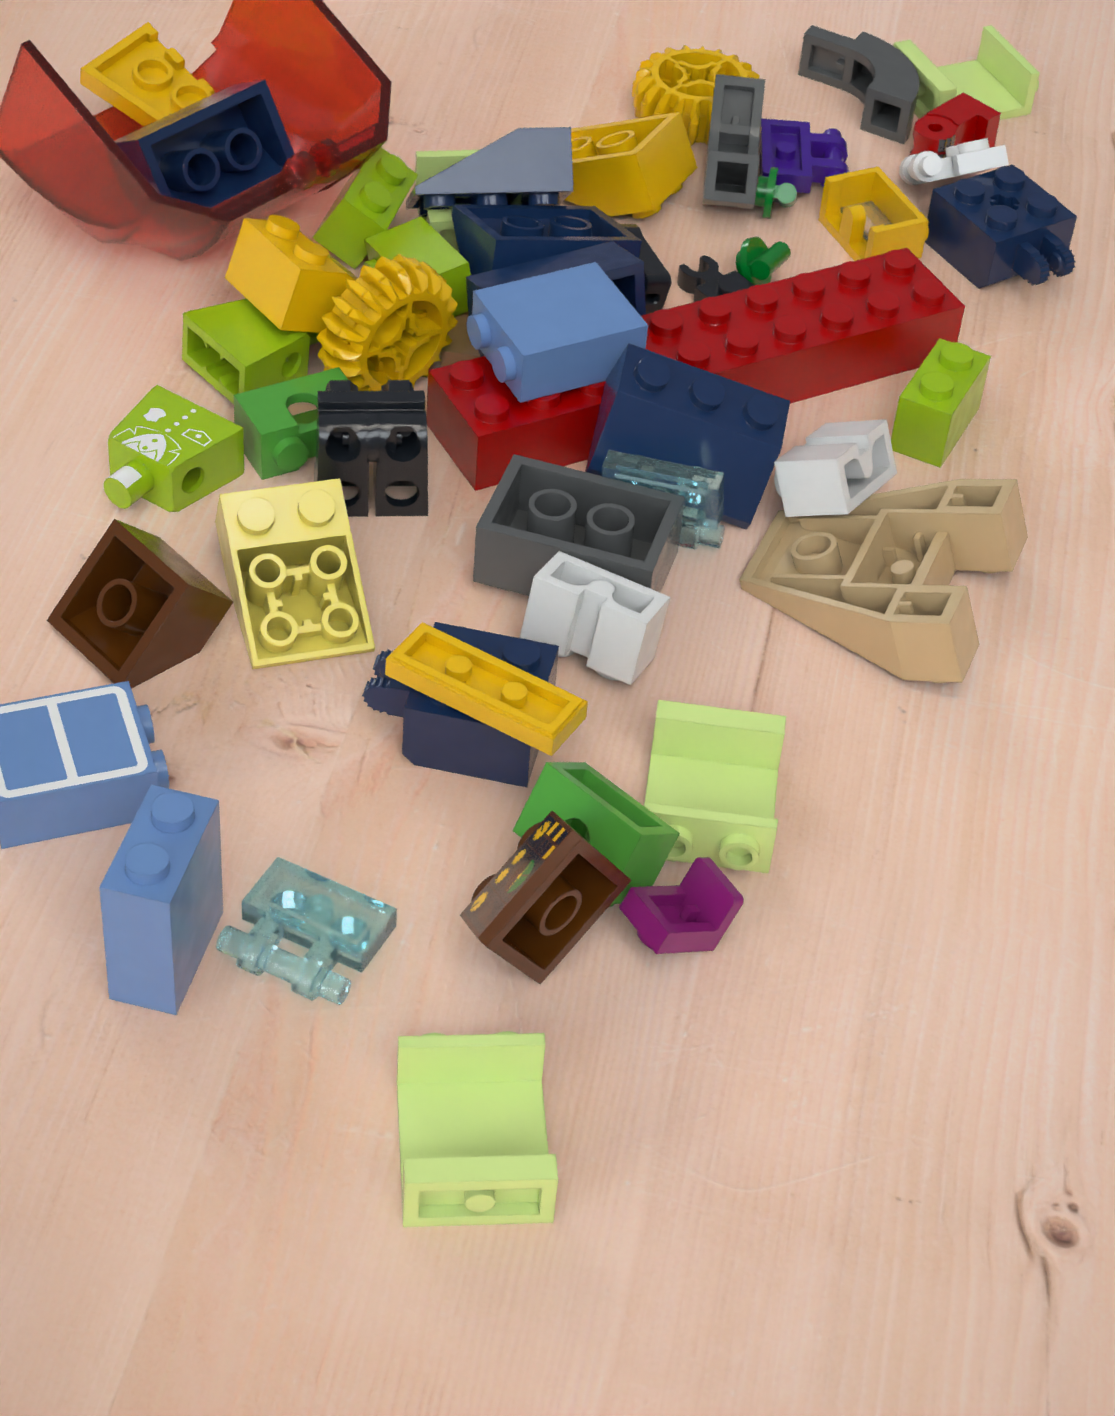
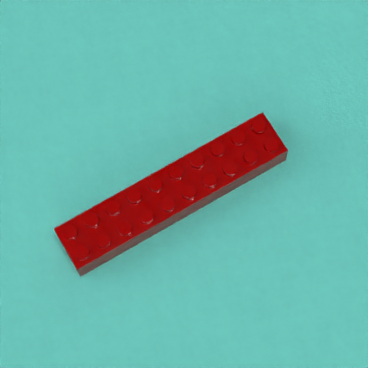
[426,248,965,491]

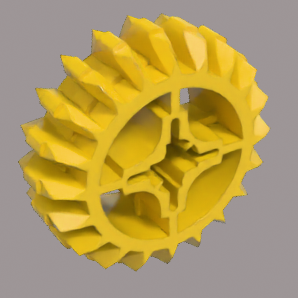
[632,45,760,146]
[316,254,458,391]

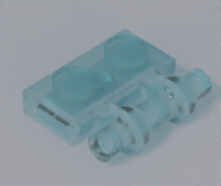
[602,450,725,550]
[216,857,397,1005]

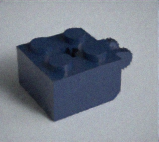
[925,164,1077,289]
[362,622,559,788]

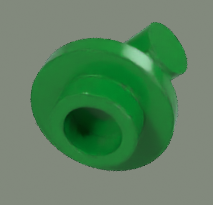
[754,167,797,219]
[736,237,791,285]

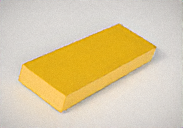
[385,622,588,756]

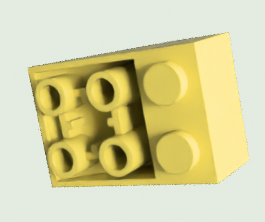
[215,478,375,669]

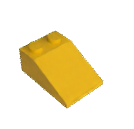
[565,112,698,219]
[225,215,358,333]

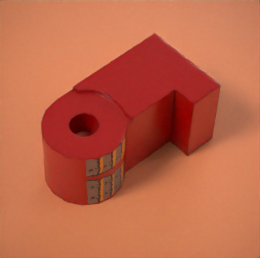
[909,92,1001,158]

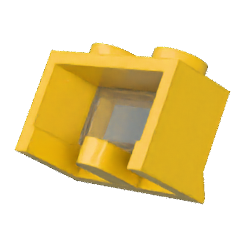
[818,166,929,261]

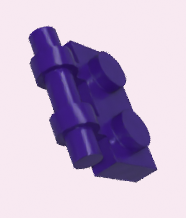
[759,118,849,193]

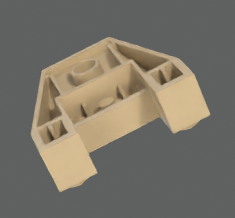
[739,479,1028,683]

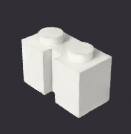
[774,419,897,517]
[520,551,670,685]

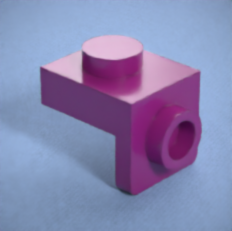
[619,857,744,954]

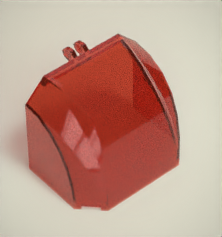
[0,0,392,261]

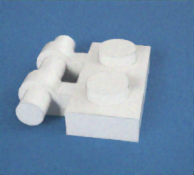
[899,138,1009,185]

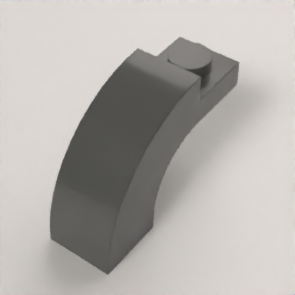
[798,25,919,144]
[702,74,765,209]

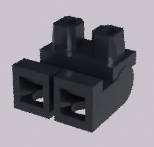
[314,380,428,517]

